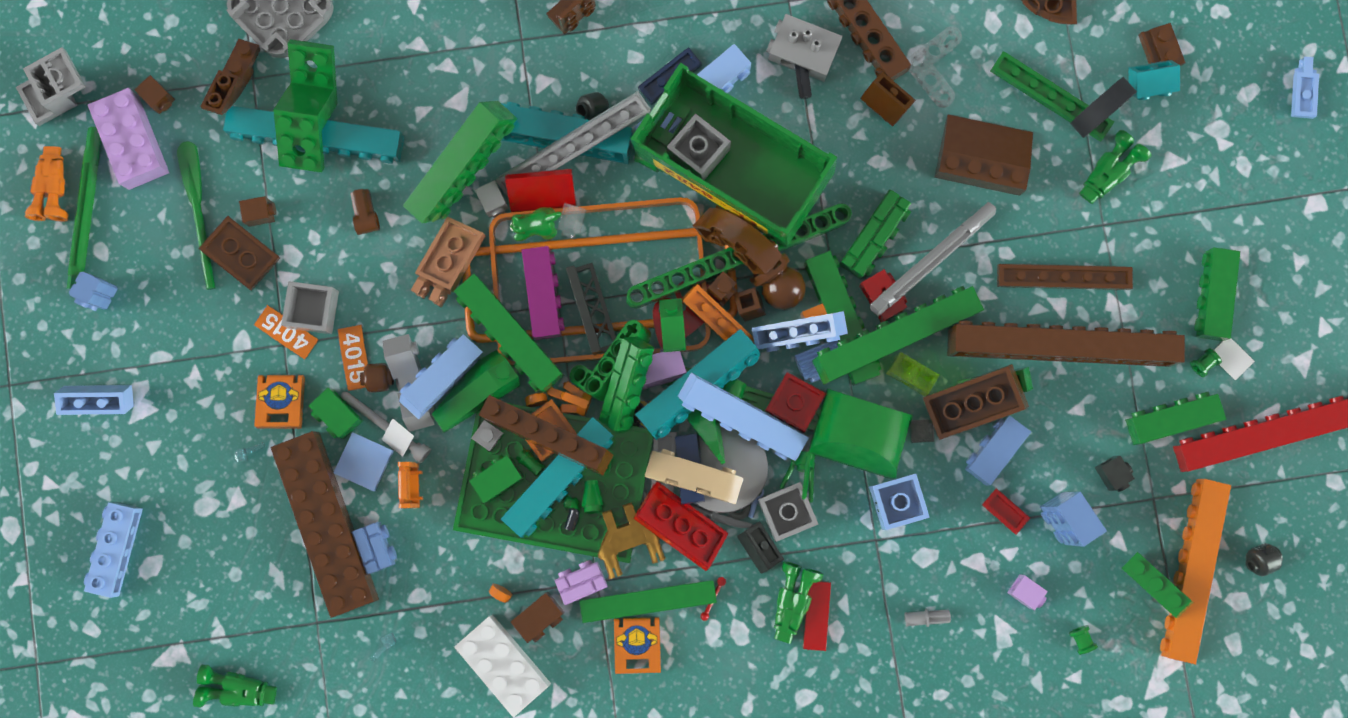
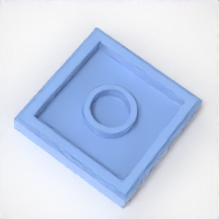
[333,432,394,491]

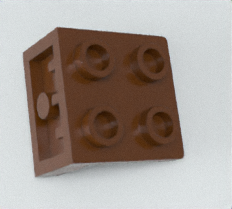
[546,0,596,35]

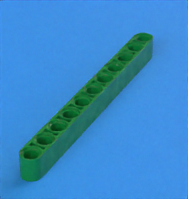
[626,203,852,309]

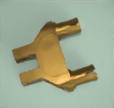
[598,503,666,579]

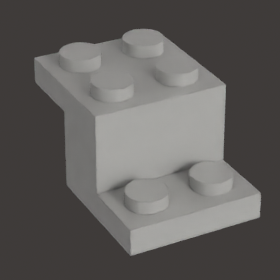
[16,47,86,126]

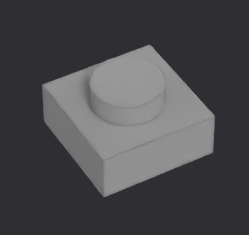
[471,420,503,451]

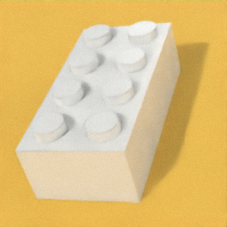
[454,614,551,718]

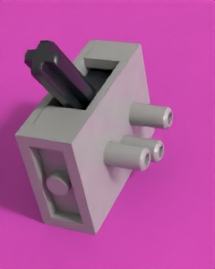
[767,14,843,99]

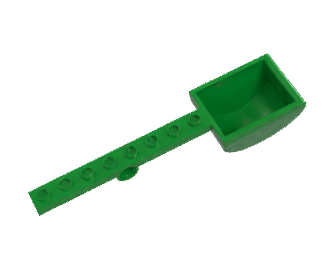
[664,367,913,480]

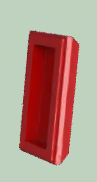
[982,488,1030,535]

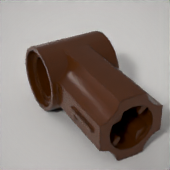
[350,189,380,235]

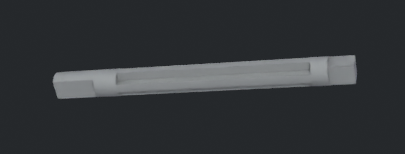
[871,202,996,317]

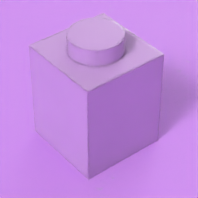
[1007,574,1048,610]

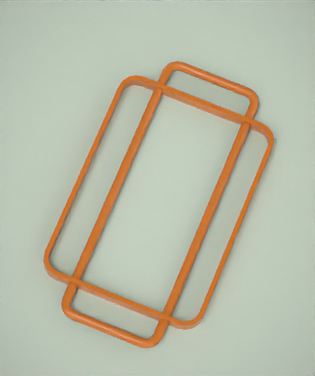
[462,197,738,367]

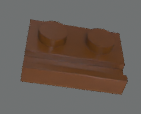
[1138,23,1186,66]

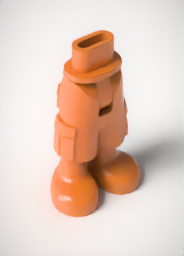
[25,146,69,222]

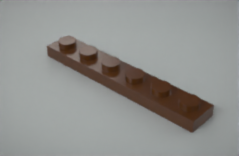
[997,264,1133,290]

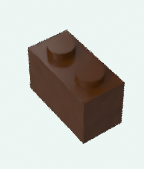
[860,72,916,126]
[511,592,565,643]

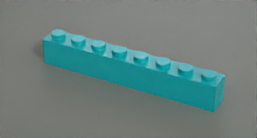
[223,106,405,164]

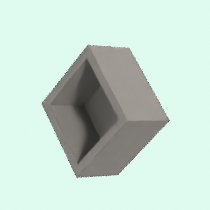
[281,281,339,334]

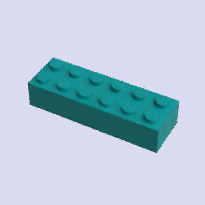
[501,102,633,165]

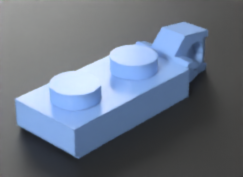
[1291,57,1319,119]

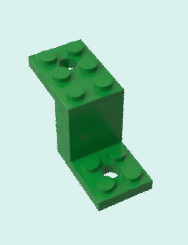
[273,39,338,173]

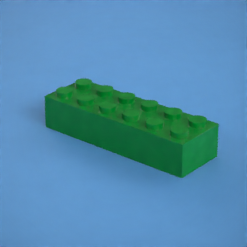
[403,101,518,224]

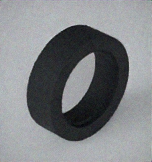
[1070,77,1137,138]

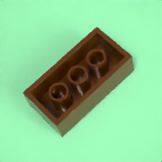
[923,364,1029,440]

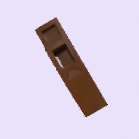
[200,39,261,115]

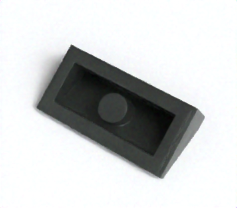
[737,521,784,574]

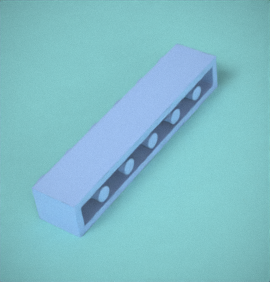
[634,44,751,134]
[678,373,809,461]

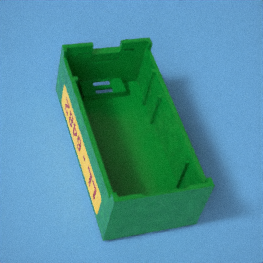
[631,62,837,248]

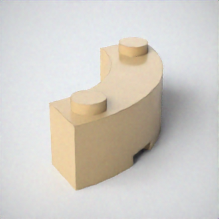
[644,449,743,504]

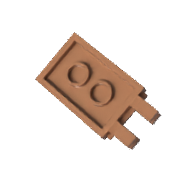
[411,216,486,307]

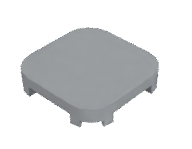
[227,0,334,58]

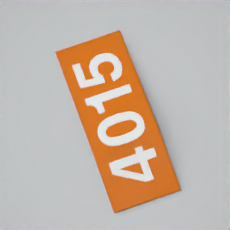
[254,305,318,360]
[338,325,368,391]

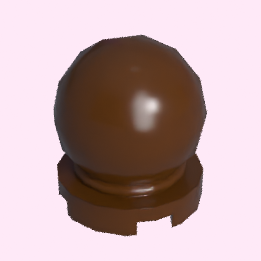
[749,252,806,310]

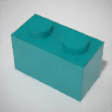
[1128,60,1180,100]

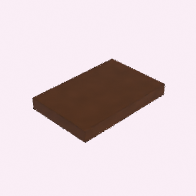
[198,216,280,291]

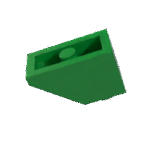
[659,298,686,352]

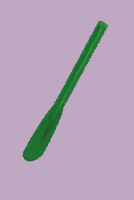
[177,141,215,290]

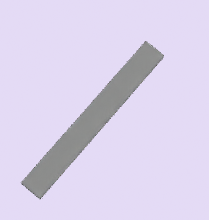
[495,91,651,196]

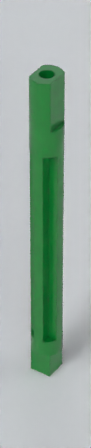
[67,126,101,289]

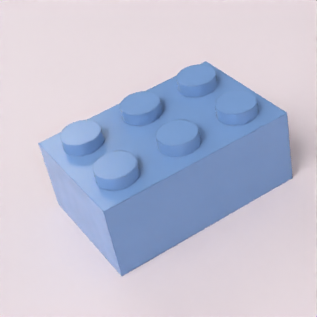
[1040,492,1107,547]

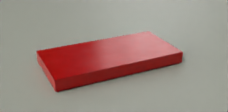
[633,481,729,571]

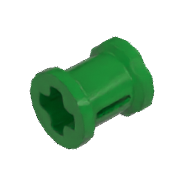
[1190,348,1222,377]
[1069,625,1098,655]

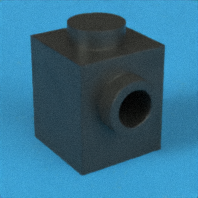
[1095,456,1135,492]

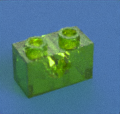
[886,352,940,396]

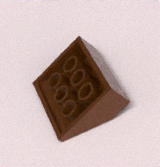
[934,114,1033,196]

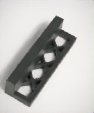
[566,263,616,355]

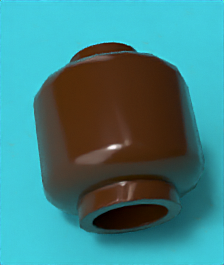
[360,363,394,392]

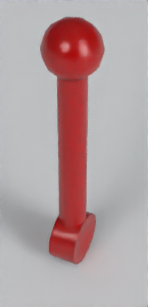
[700,577,726,621]

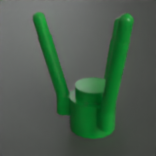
[780,451,816,503]

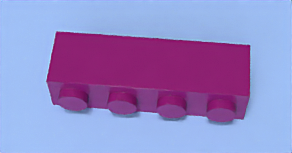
[522,246,565,340]

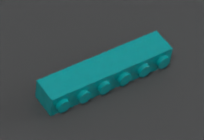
[635,329,761,440]
[501,417,614,537]

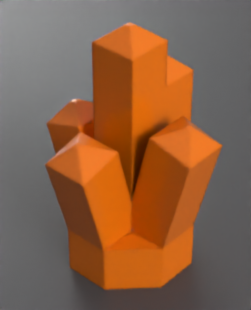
[546,381,592,417]

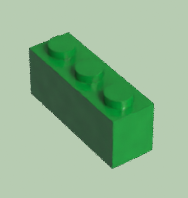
[1122,552,1193,618]

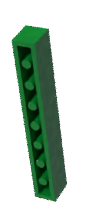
[812,286,984,385]

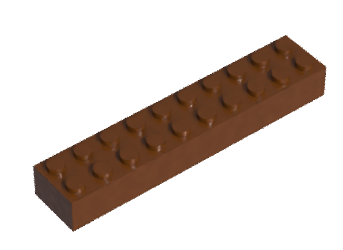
[947,321,1185,367]

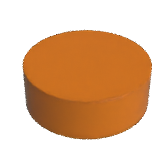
[525,393,548,407]
[489,583,512,603]

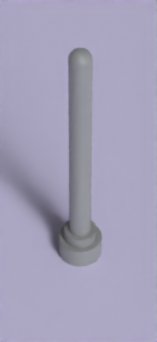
[341,392,431,463]

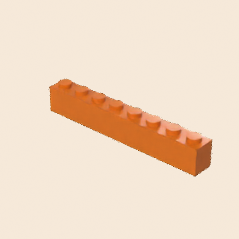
[1160,479,1231,665]

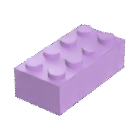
[88,88,169,190]

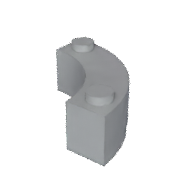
[383,334,436,432]

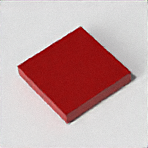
[765,372,826,433]

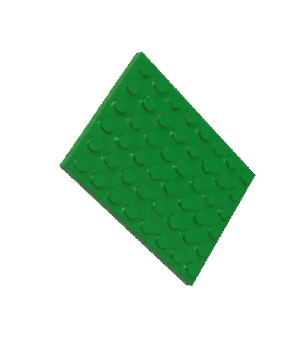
[453,403,653,563]

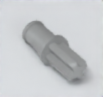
[904,609,951,627]

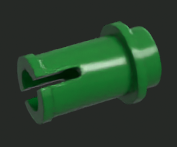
[516,449,545,477]

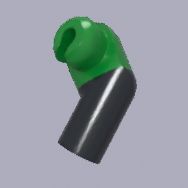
[563,496,580,531]

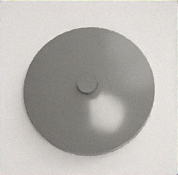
[694,426,768,513]

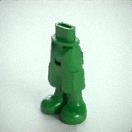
[1079,130,1152,204]
[774,561,824,644]
[193,664,277,708]

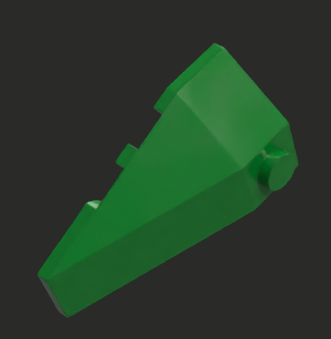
[432,350,520,433]

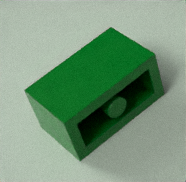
[309,387,364,439]
[469,454,524,504]

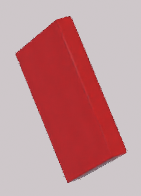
[505,169,577,213]

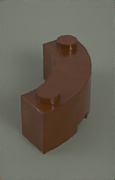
[692,207,783,274]

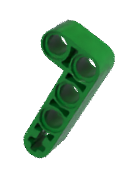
[569,320,651,401]

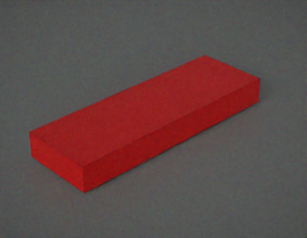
[803,581,831,651]

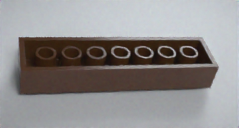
[270,431,379,618]

